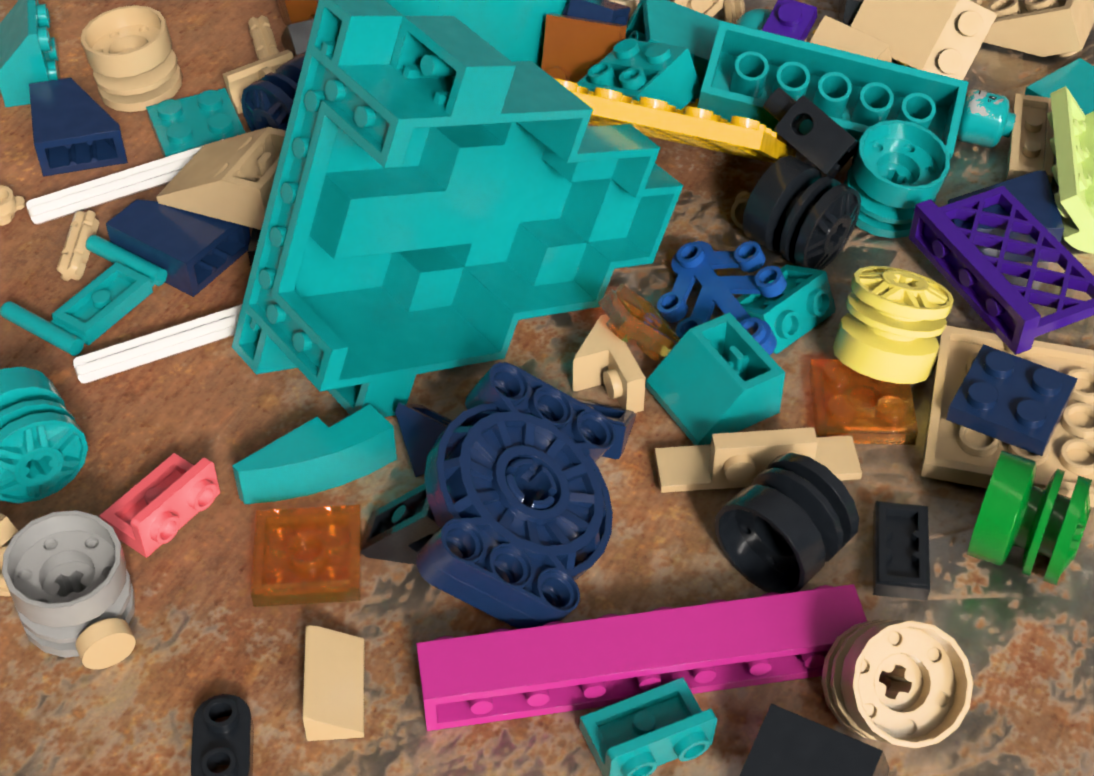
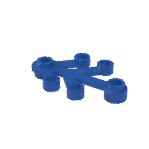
[657,241,787,355]

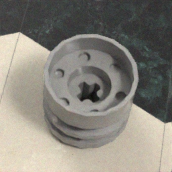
[2,510,135,658]

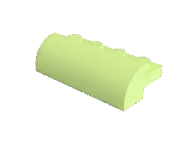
[1047,86,1094,254]

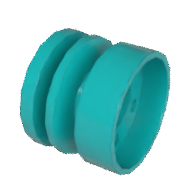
[843,120,950,239]
[0,367,88,504]

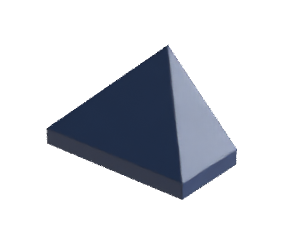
[395,403,452,477]

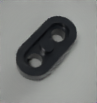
[191,694,254,776]

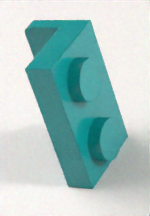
[579,677,718,776]

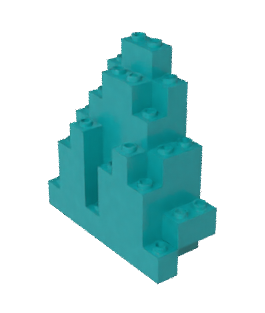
[232,0,684,417]

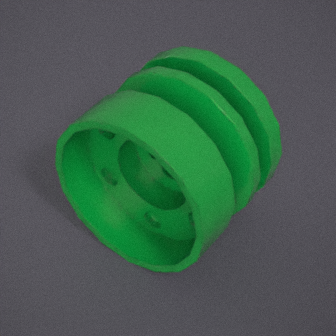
[967,451,1092,585]

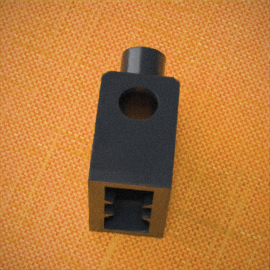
[763,87,859,178]

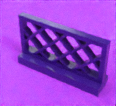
[909,186,1094,355]

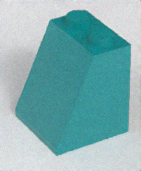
[626,0,720,102]

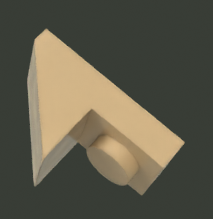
[573,313,646,413]

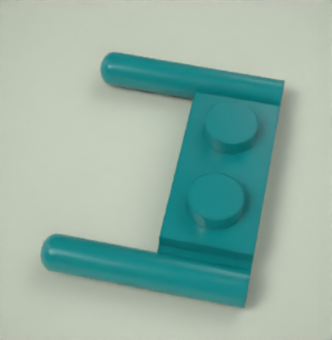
[0,235,167,356]

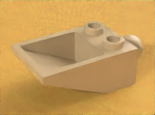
[156,127,286,230]

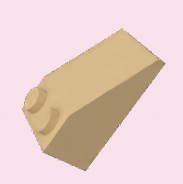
[850,0,998,80]
[971,0,1094,57]

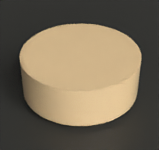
[75,618,136,670]

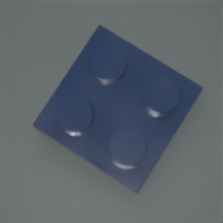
[946,344,1078,456]

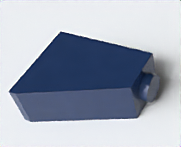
[29,78,128,177]
[948,171,1064,262]
[106,199,251,297]

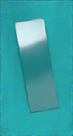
[232,404,397,504]

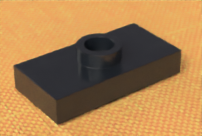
[873,501,930,601]

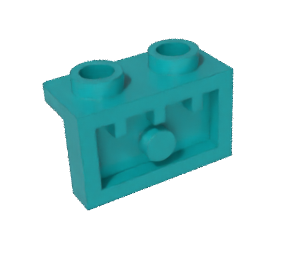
[737,264,836,354]

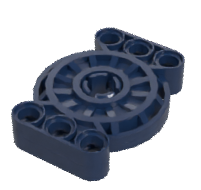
[416,362,616,629]

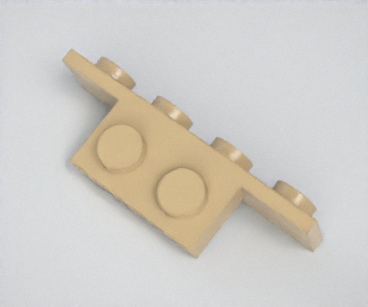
[654,427,862,493]

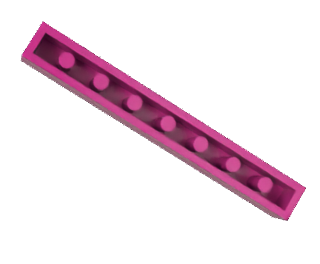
[416,584,867,731]

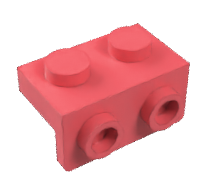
[99,453,220,558]

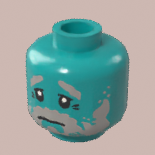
[957,89,1016,148]

